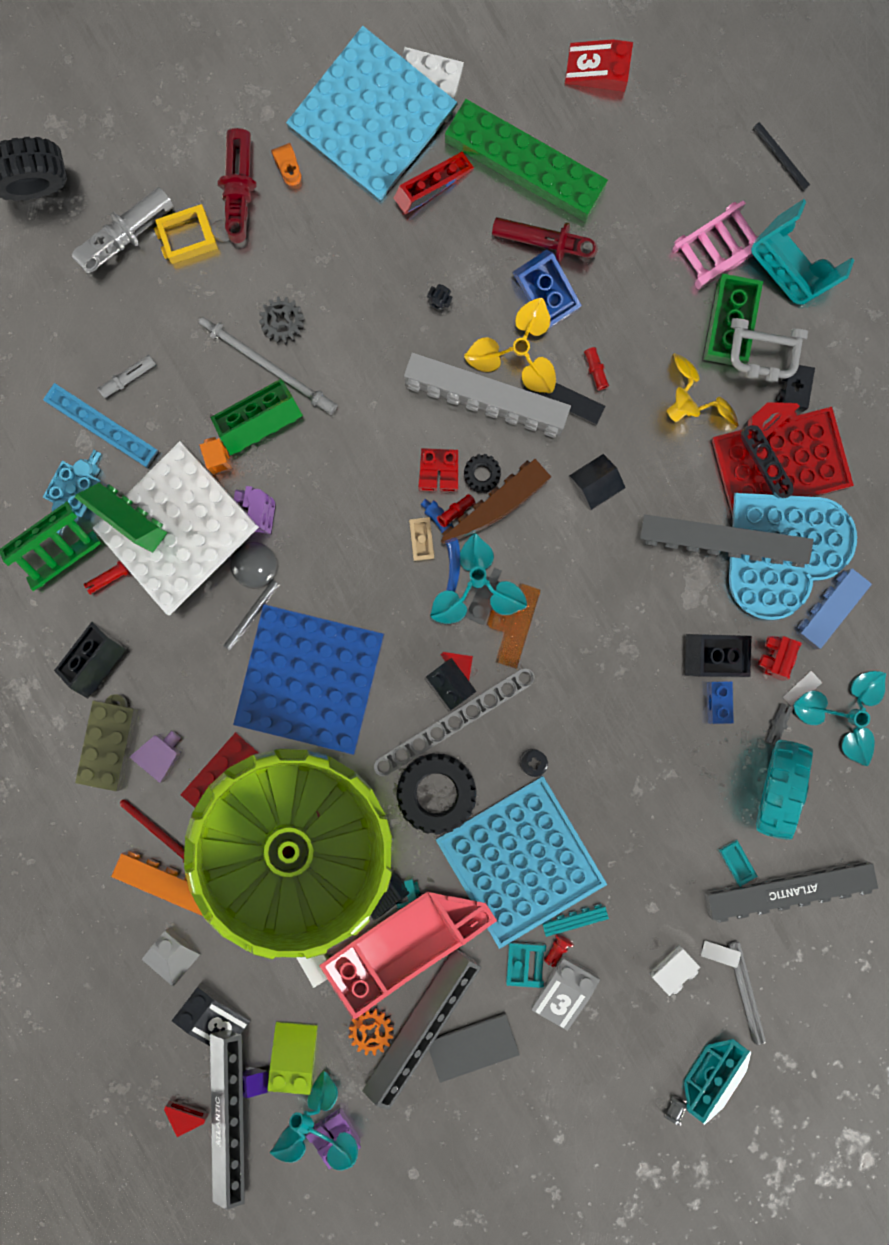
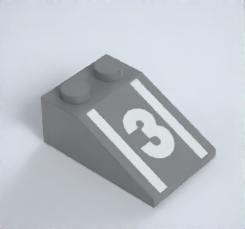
[531,955,600,1031]

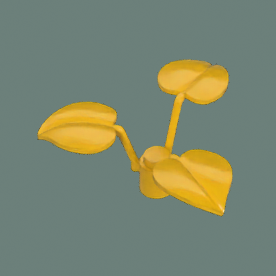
[464,298,556,393]
[667,353,739,427]

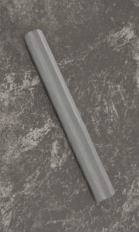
[728,941,766,1045]

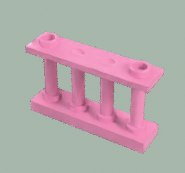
[672,200,759,291]

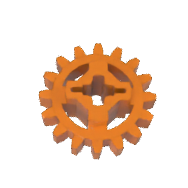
[348,1008,394,1056]

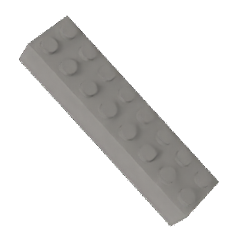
[404,353,571,438]

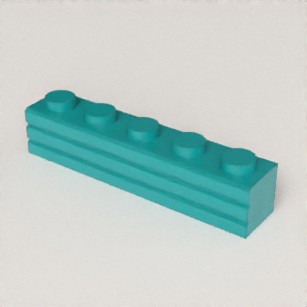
[542,903,609,937]

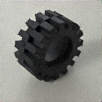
[464,454,501,493]

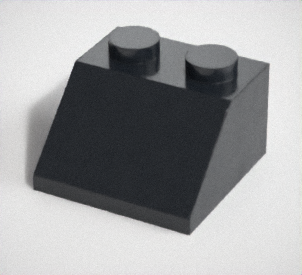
[424,658,477,712]

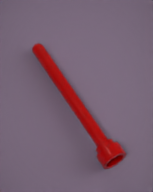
[120,799,185,863]

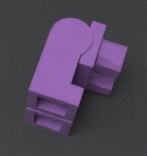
[234,486,275,534]
[306,1107,361,1169]

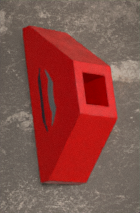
[748,402,800,451]

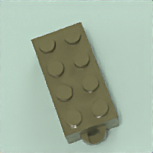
[75,694,139,791]

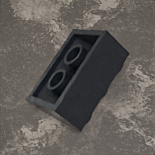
[54,622,126,699]

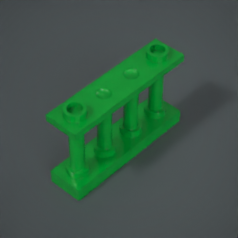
[0,501,101,591]

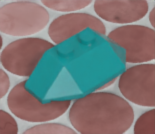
[684,1039,751,1124]

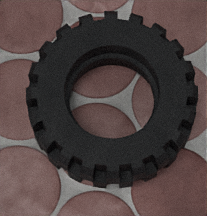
[0,137,67,201]
[396,753,477,835]

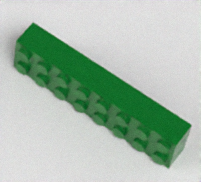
[445,99,608,222]

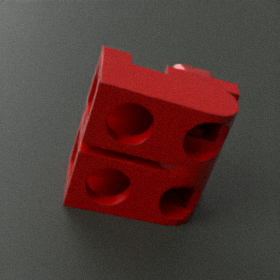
[418,448,458,492]
[758,636,802,681]

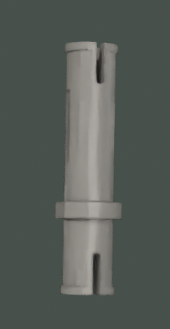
[97,355,156,399]

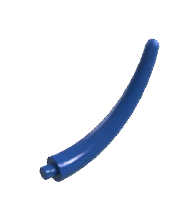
[421,499,461,592]

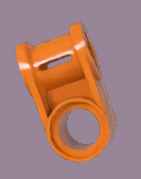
[271,143,302,186]

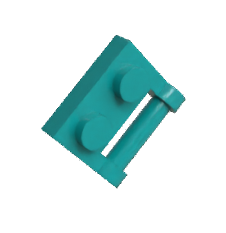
[506,942,547,988]

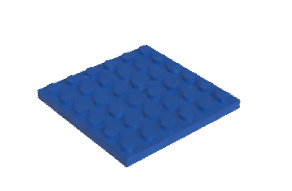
[233,604,384,755]

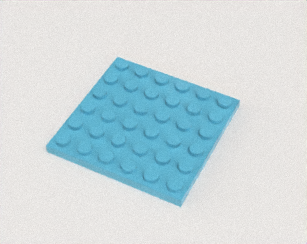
[286,26,458,201]
[435,776,607,949]

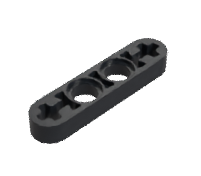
[741,425,794,499]

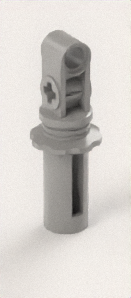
[72,187,174,273]

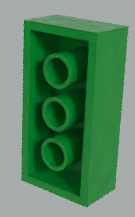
[703,273,763,365]

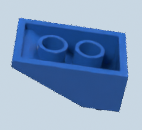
[512,250,582,327]

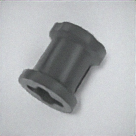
[664,1096,687,1125]

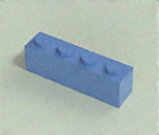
[796,568,872,650]

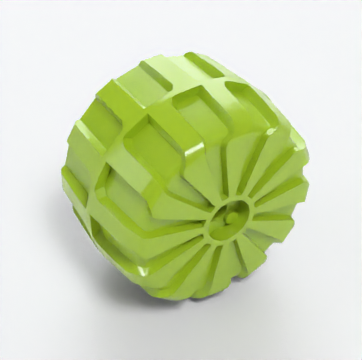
[184,749,392,960]

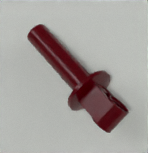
[492,217,598,262]

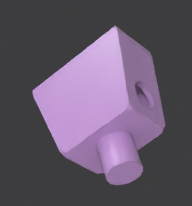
[129,730,181,783]

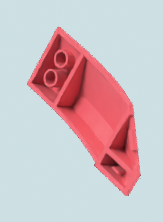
[319,892,497,1019]

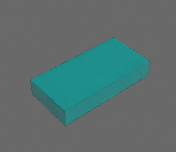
[718,840,758,887]

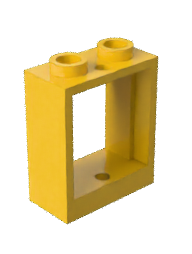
[154,204,218,264]

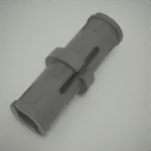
[766,703,794,745]

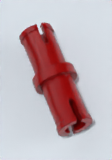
[584,347,609,391]
[437,494,476,527]

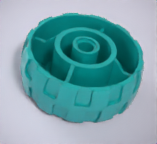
[756,740,813,840]

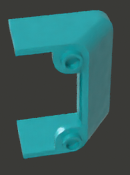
[751,199,854,304]

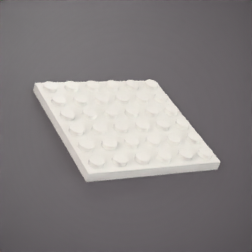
[93,441,259,615]

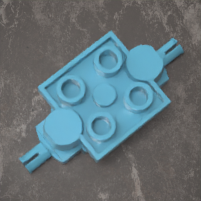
[43,449,101,533]

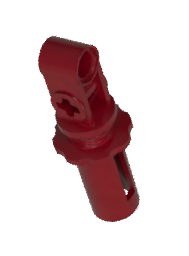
[217,128,257,243]

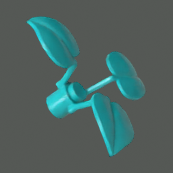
[430,533,527,624]
[793,671,886,766]
[270,1071,358,1171]

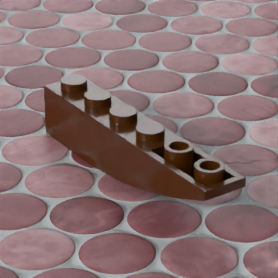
[440,458,551,544]

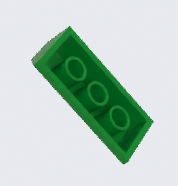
[210,379,303,456]
[74,483,168,553]

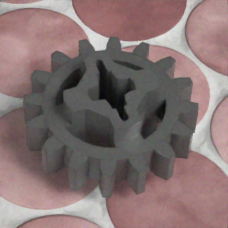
[259,296,304,343]

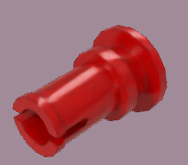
[544,933,574,968]

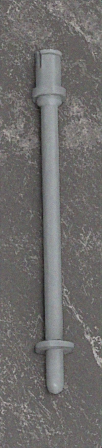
[198,317,338,415]

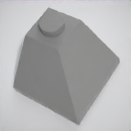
[142,927,201,986]

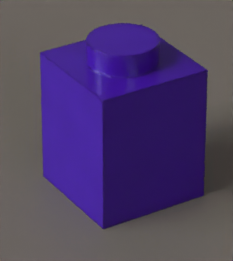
[242,1068,269,1098]

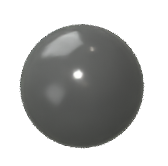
[230,542,277,588]

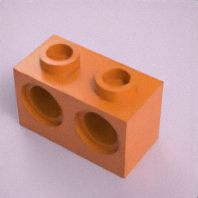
[199,437,233,475]

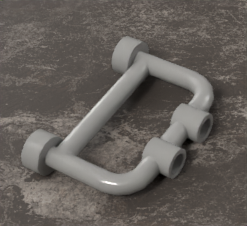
[731,318,808,382]

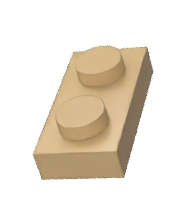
[409,517,434,561]

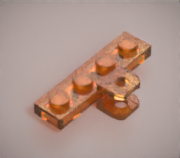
[487,583,541,669]

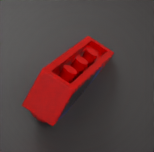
[394,152,474,214]

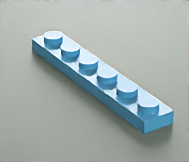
[43,383,158,468]

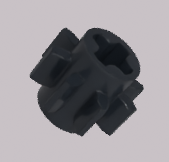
[427,284,453,310]

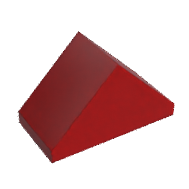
[440,652,473,680]
[164,1100,209,1137]

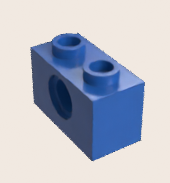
[707,681,734,724]

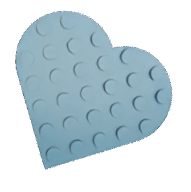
[729,493,857,620]

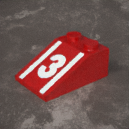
[565,39,633,92]

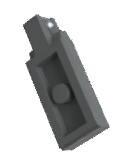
[465,567,502,625]

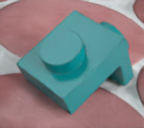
[396,877,420,909]

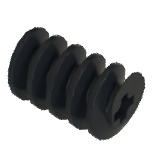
[519,749,548,777]

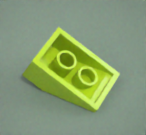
[268,1021,318,1095]

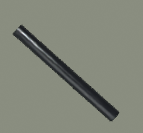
[753,122,810,190]

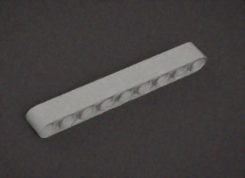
[374,668,534,776]

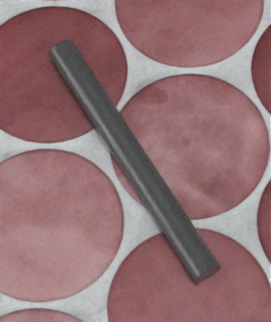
[223,579,279,650]

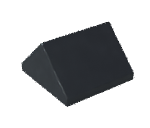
[569,454,626,510]

